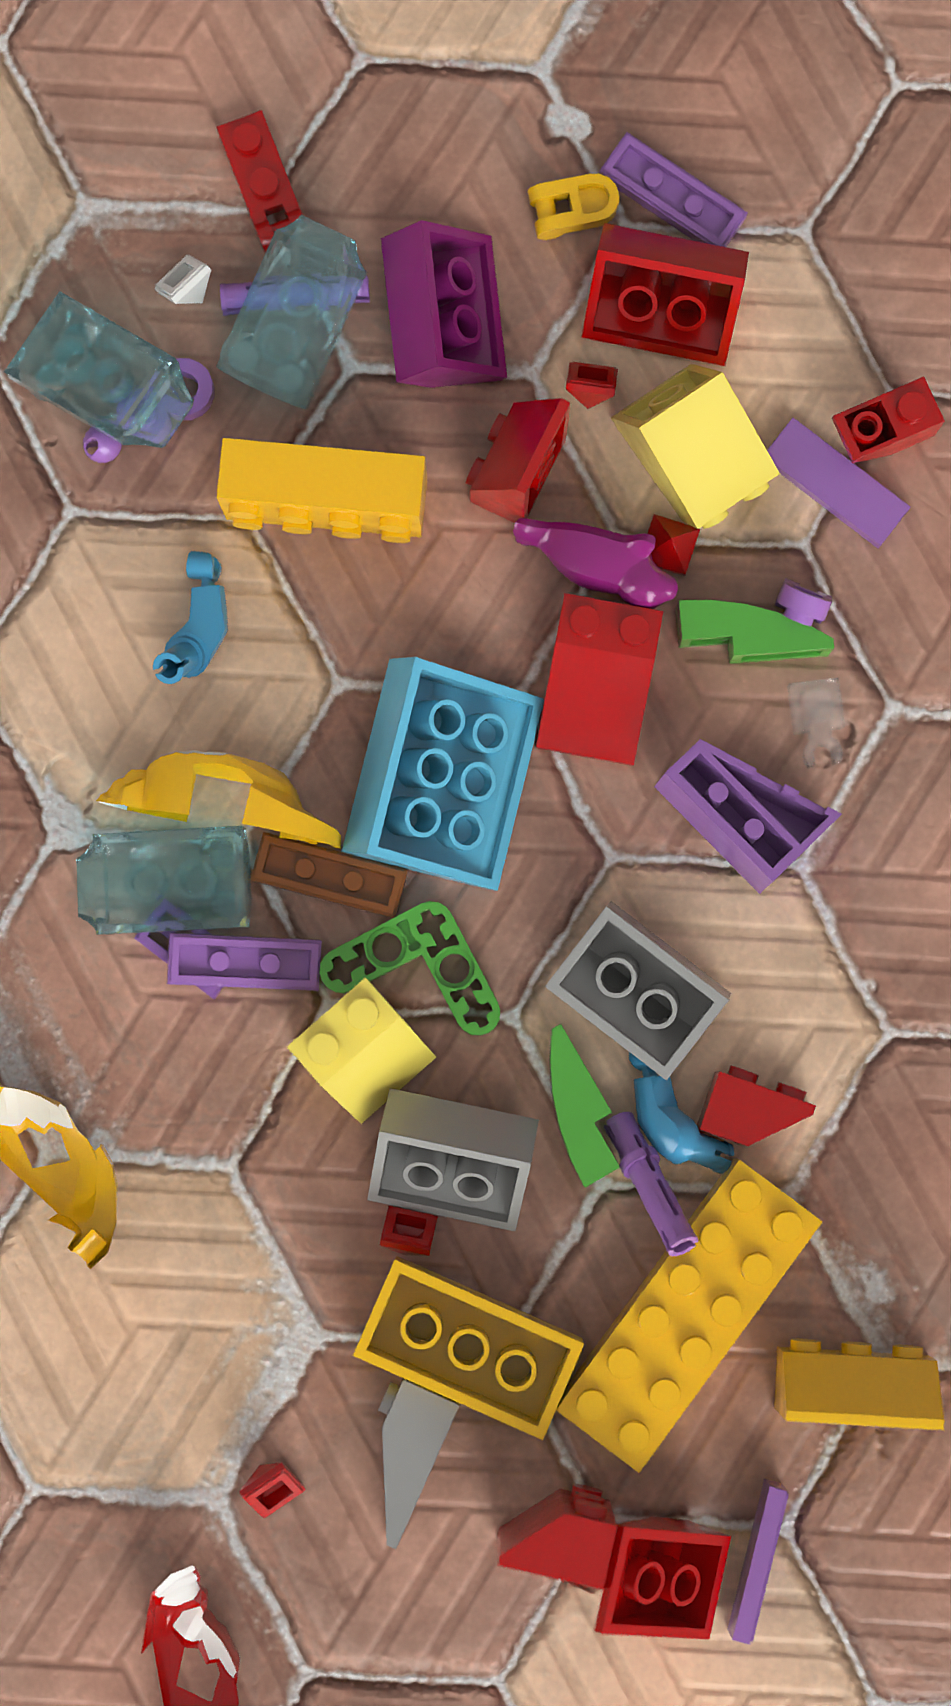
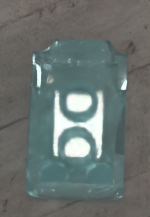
[216,215,368,410]
[4,291,194,448]
[76,826,252,935]

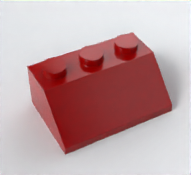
[581,223,749,366]
[497,1484,617,1590]

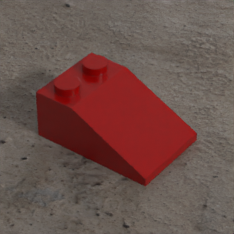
[465,398,571,523]
[536,593,664,766]
[594,1516,731,1640]

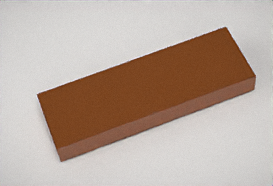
[250,832,408,918]

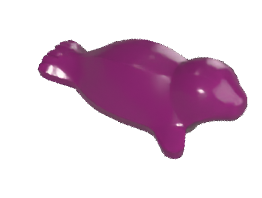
[513,518,678,609]

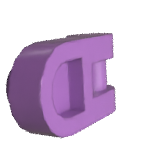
[774,578,832,626]

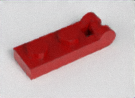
[216,110,308,253]

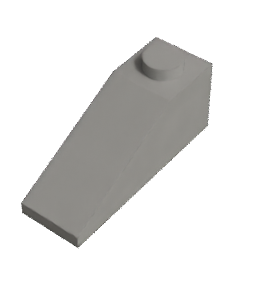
[378,1378,460,1549]

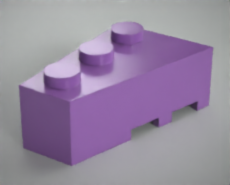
[654,739,842,894]

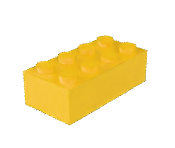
[216,438,427,543]
[353,1256,584,1440]

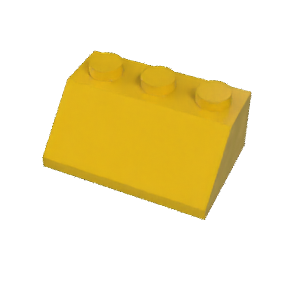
[774,1339,944,1430]

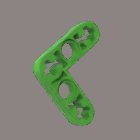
[319,901,500,1036]

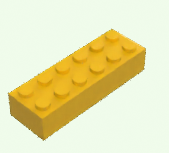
[556,1158,823,1473]

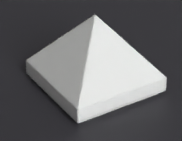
[154,255,211,304]

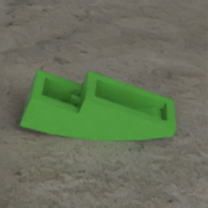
[675,600,834,664]
[549,1024,620,1188]

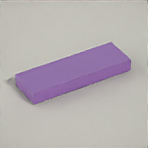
[599,132,748,247]
[767,418,910,549]
[166,933,322,991]
[727,1479,789,1645]

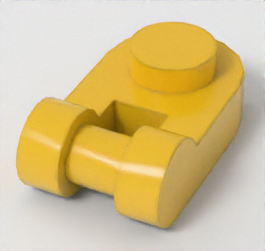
[527,174,619,240]

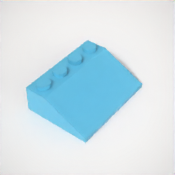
[341,657,544,891]

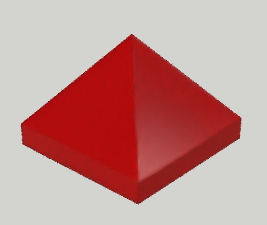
[566,361,618,409]
[647,514,700,576]
[379,1206,438,1256]
[239,1462,306,1519]

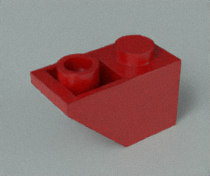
[832,376,945,463]
[697,1065,816,1146]

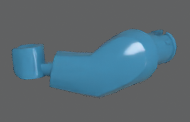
[153,551,228,684]
[629,1052,734,1174]

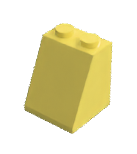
[611,364,780,529]
[287,977,437,1124]

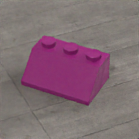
[381,220,507,388]

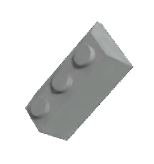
[545,901,731,1080]
[367,1088,539,1231]

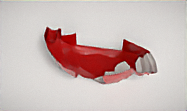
[141,1565,240,1706]

